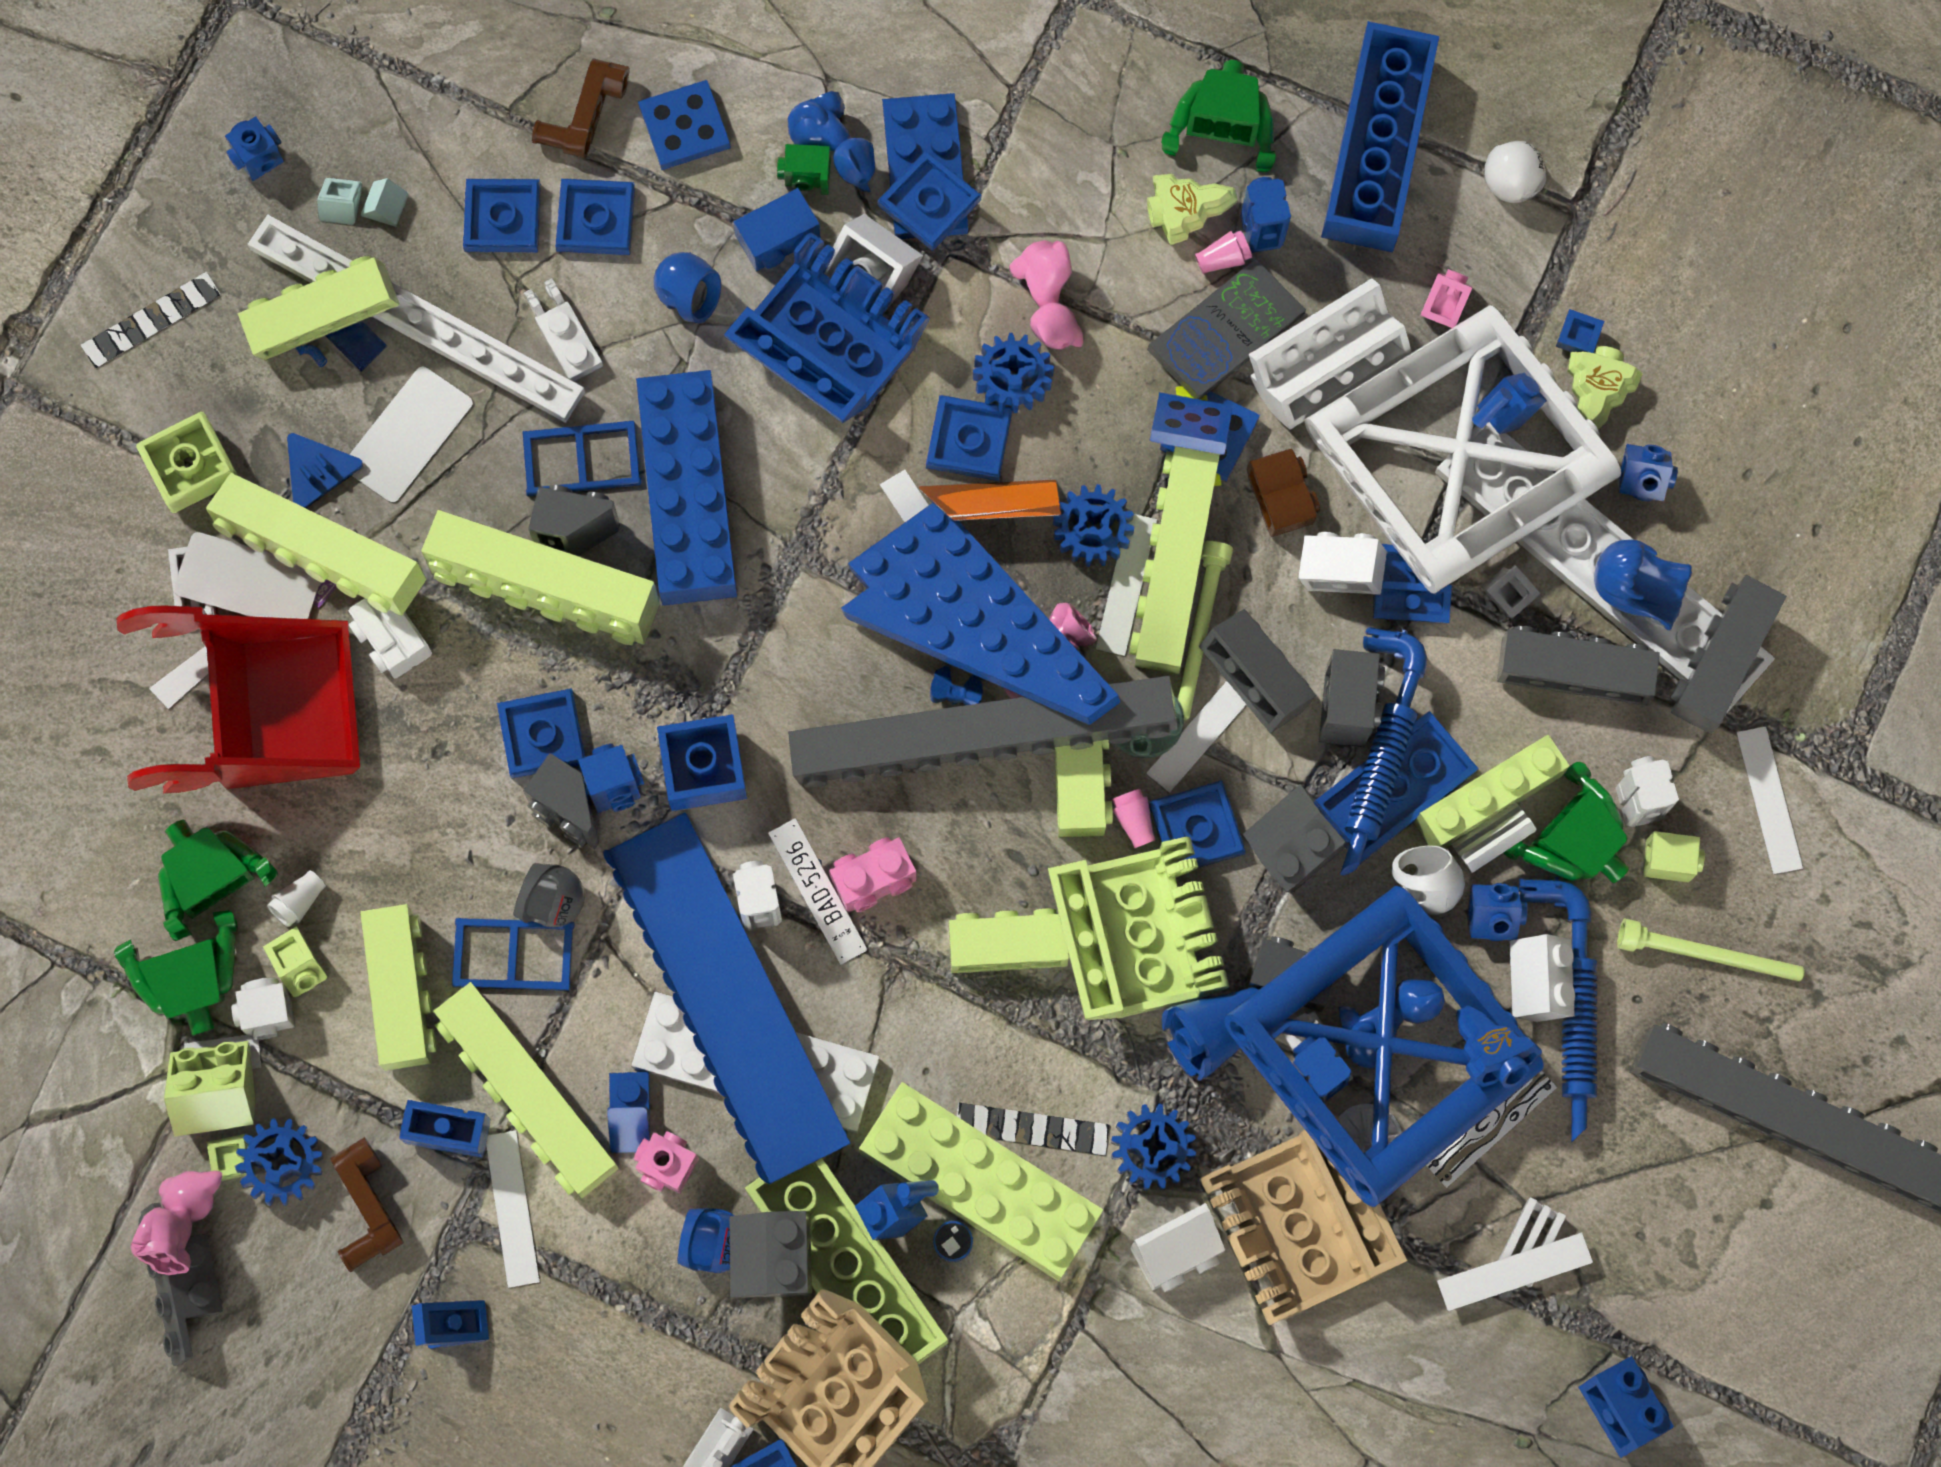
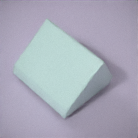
[361,178,409,227]

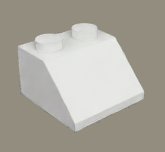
[824,214,923,310]
[1130,1203,1225,1292]

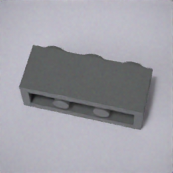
[1199,609,1317,734]

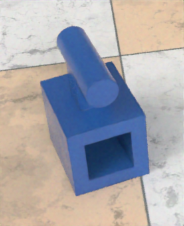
[1472,372,1547,434]
[855,1180,939,1240]

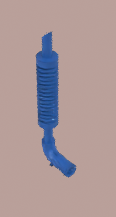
[1340,627,1428,876]
[1518,877,1597,1143]

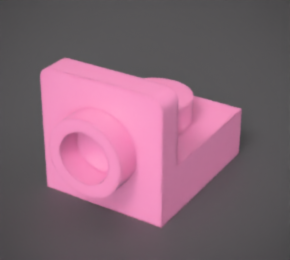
[1421,269,1473,328]

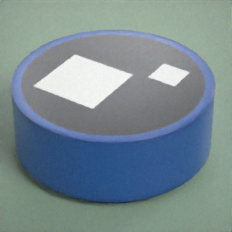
[933,1221,973,1262]

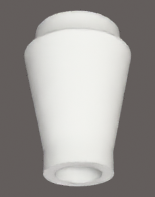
[267,870,326,927]

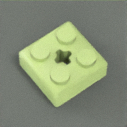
[136,411,238,513]

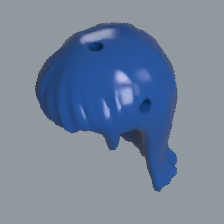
[1594,540,1692,631]

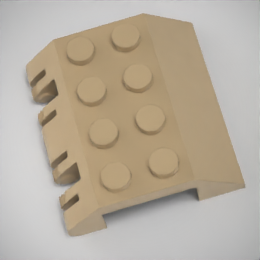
[1200,1116,1407,1326]
[729,1289,928,1467]

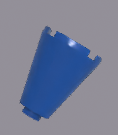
[1162,987,1258,1080]

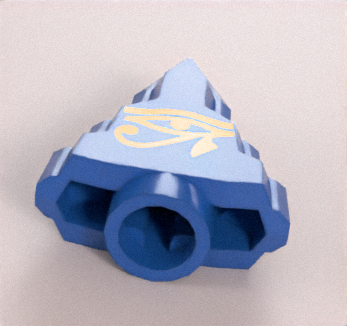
[1456,1005,1542,1088]

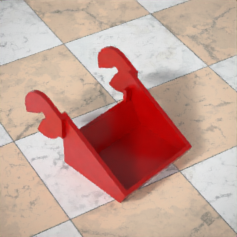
[116,605,360,794]

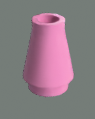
[1195,230,1252,275]
[1112,789,1156,848]

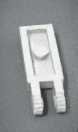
[524,279,603,382]

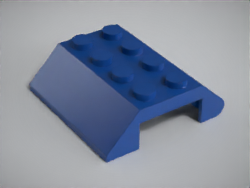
[724,232,930,423]

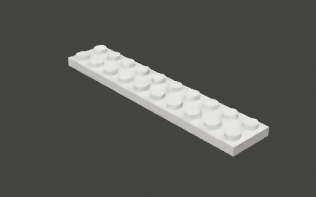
[1435,422,1775,715]

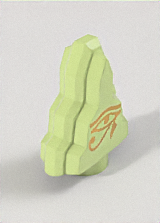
[1147,174,1238,245]
[1567,346,1643,430]

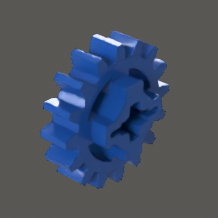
[973,333,1054,413]
[1053,484,1135,567]
[1110,1104,1196,1191]
[235,1118,323,1206]

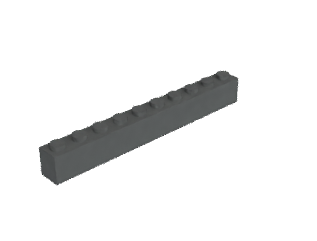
[788,676,1178,788]
[1629,1023,1941,1215]

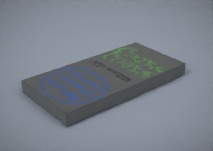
[1147,259,1306,400]

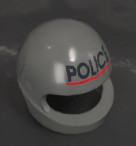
[513,863,585,927]

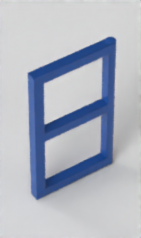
[522,420,642,496]
[452,918,575,991]

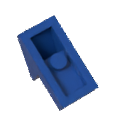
[607,1072,651,1153]
[412,1300,489,1349]

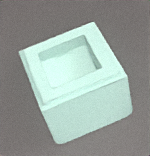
[317,178,362,225]

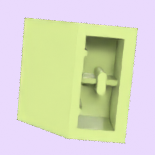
[164,1041,256,1137]

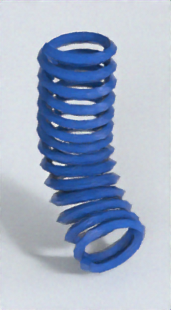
[296,344,327,367]

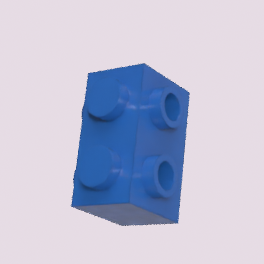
[578,744,644,813]
[1578,1356,1674,1458]

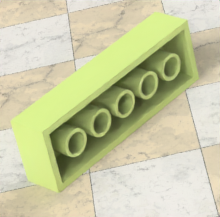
[421,510,660,645]
[859,1082,1103,1282]
[745,1158,948,1364]

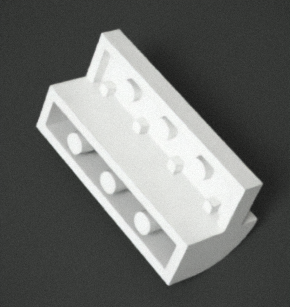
[1249,278,1412,430]

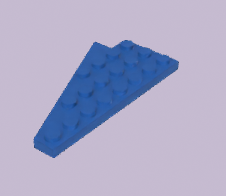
[841,502,1120,725]

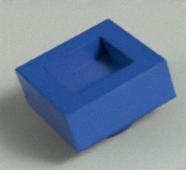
[1556,309,1605,353]

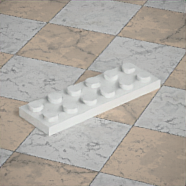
[631,992,879,1133]

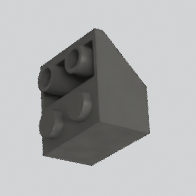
[528,485,620,556]
[523,753,599,850]

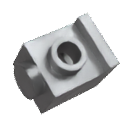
[1481,565,1540,619]

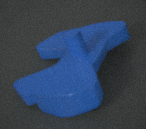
[930,666,983,705]

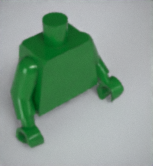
[1161,60,1276,172]
[1503,762,1629,884]
[158,819,278,941]
[114,910,238,1036]

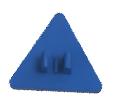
[287,433,363,509]

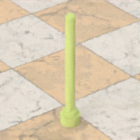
[1178,541,1233,720]
[1617,918,1805,982]

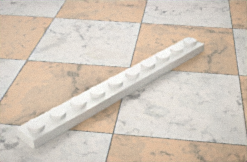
[248,214,585,423]

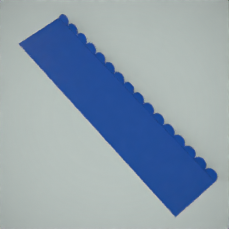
[603,812,851,1184]

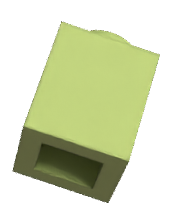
[1643,831,1705,883]

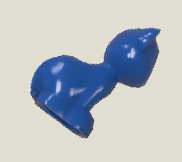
[788,91,875,192]
[1339,979,1445,1068]

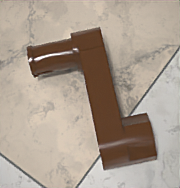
[532,58,630,158]
[330,1137,404,1272]

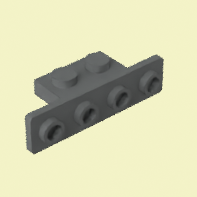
[138,1202,223,1366]

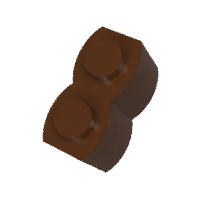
[1246,448,1320,537]

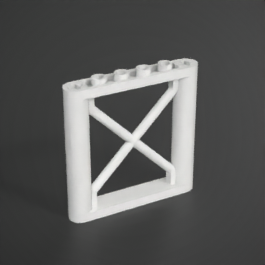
[1305,305,1621,594]

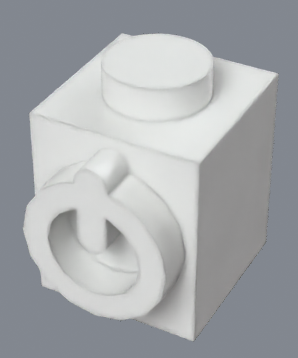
[231,978,295,1040]

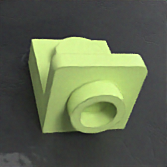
[263,926,327,997]

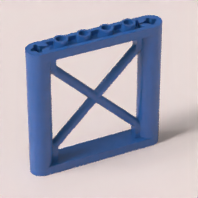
[1224,886,1544,1207]

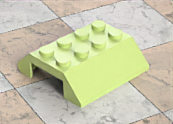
[1048,837,1230,1020]

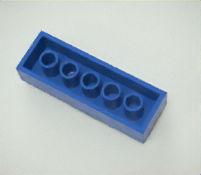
[1321,21,1439,253]
[636,370,737,606]

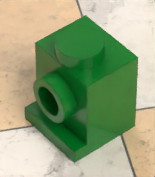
[777,144,831,195]

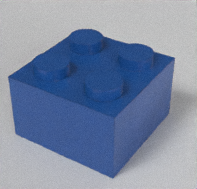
[657,714,747,811]

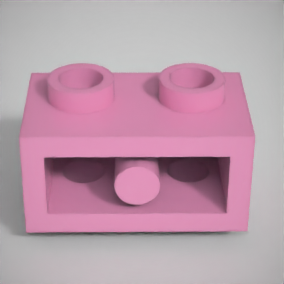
[829,837,916,913]

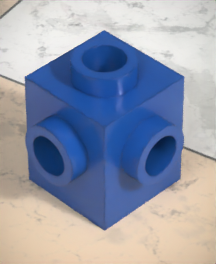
[225,116,284,181]
[1618,444,1678,502]
[1467,883,1527,941]

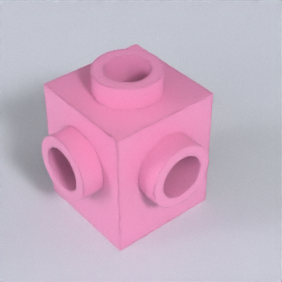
[634,1131,699,1194]

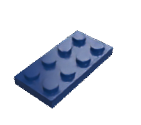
[882,93,968,239]
[1316,711,1479,864]

